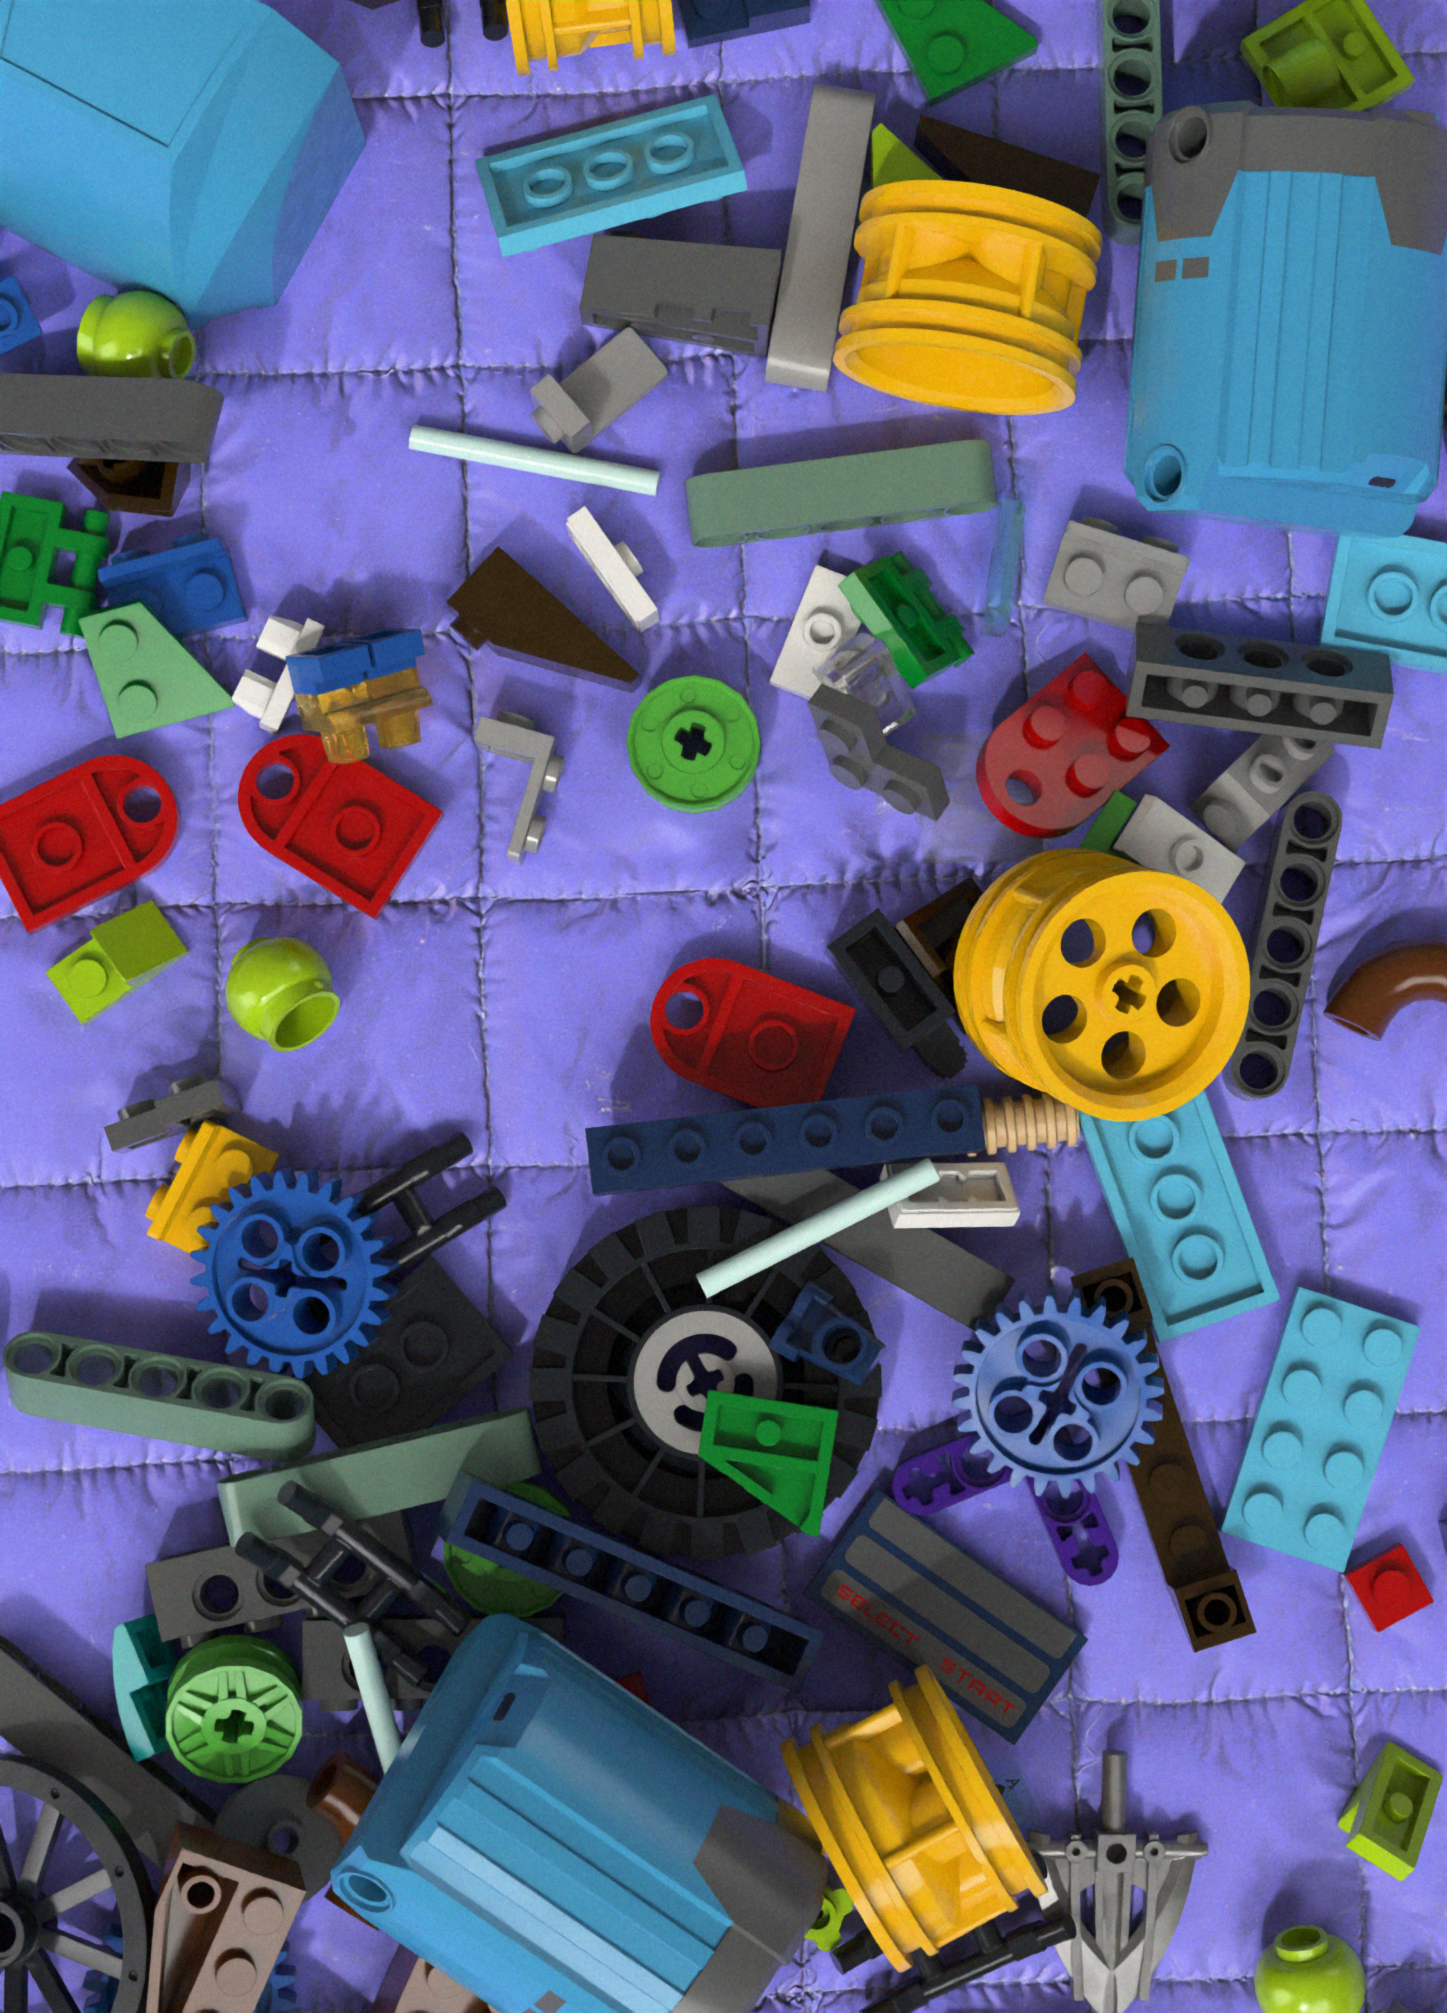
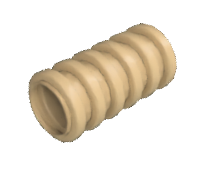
[967,1092,1080,1157]

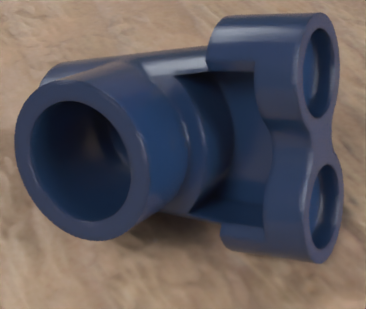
[769,1281,886,1387]

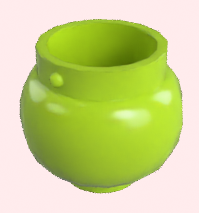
[77,290,195,379]
[224,936,340,1052]
[1253,1925,1366,2013]

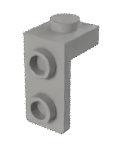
[530,327,668,455]
[474,711,565,865]
[1188,734,1335,852]

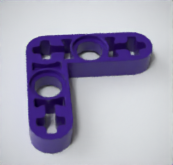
[891,1408,1119,1586]

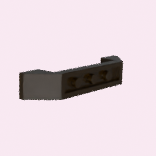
[1070,1257,1257,1653]

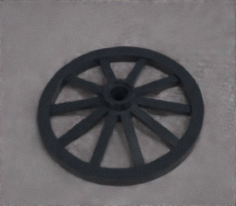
[0,1753,156,2013]

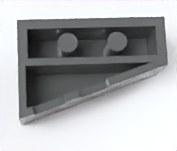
[579,230,782,358]

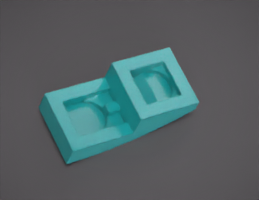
[112,1613,180,1763]

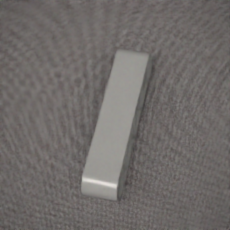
[764,82,877,392]

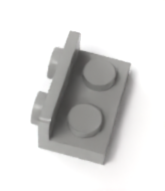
[1041,517,1191,633]

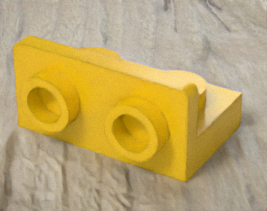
[145,1119,282,1254]

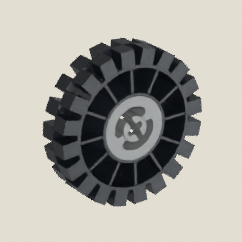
[529,1206,882,1561]

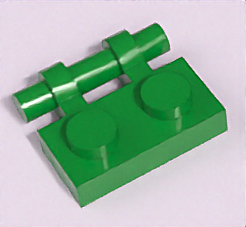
[0,491,111,639]
[837,551,975,689]

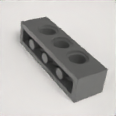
[1126,622,1394,749]
[145,1508,421,1649]
[302,1612,566,1711]

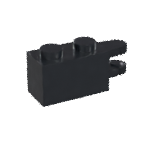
[825,908,968,1080]

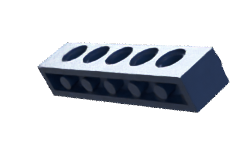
[585,1083,986,1197]
[432,1469,826,1694]

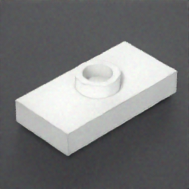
[566,506,659,633]
[769,565,862,700]
[1113,794,1246,904]
[879,1162,1021,1228]

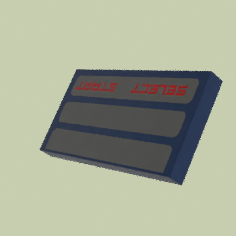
[803,1487,1088,1745]

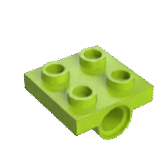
[1239,0,1415,112]

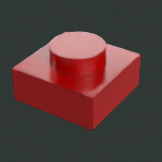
[1342,1542,1434,1633]

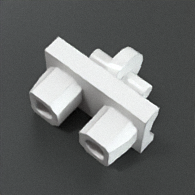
[232,615,346,735]

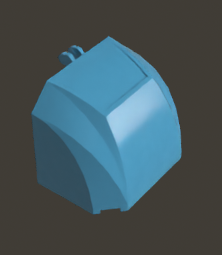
[0,0,367,329]

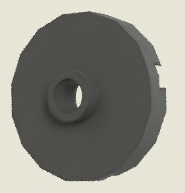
[214,1774,341,1902]

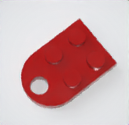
[976,652,1170,839]
[238,734,445,921]
[0,755,181,935]
[650,958,856,1109]

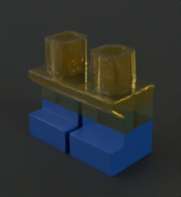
[285,628,433,764]

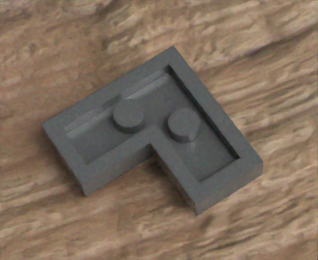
[808,684,950,821]
[104,1073,243,1154]

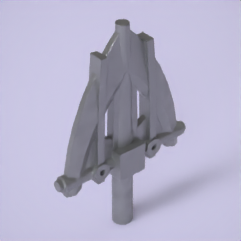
[1025,1750,1208,2013]

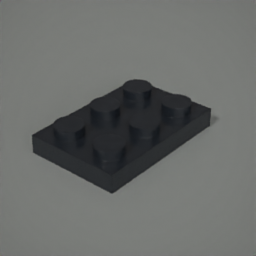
[290,1256,515,1449]

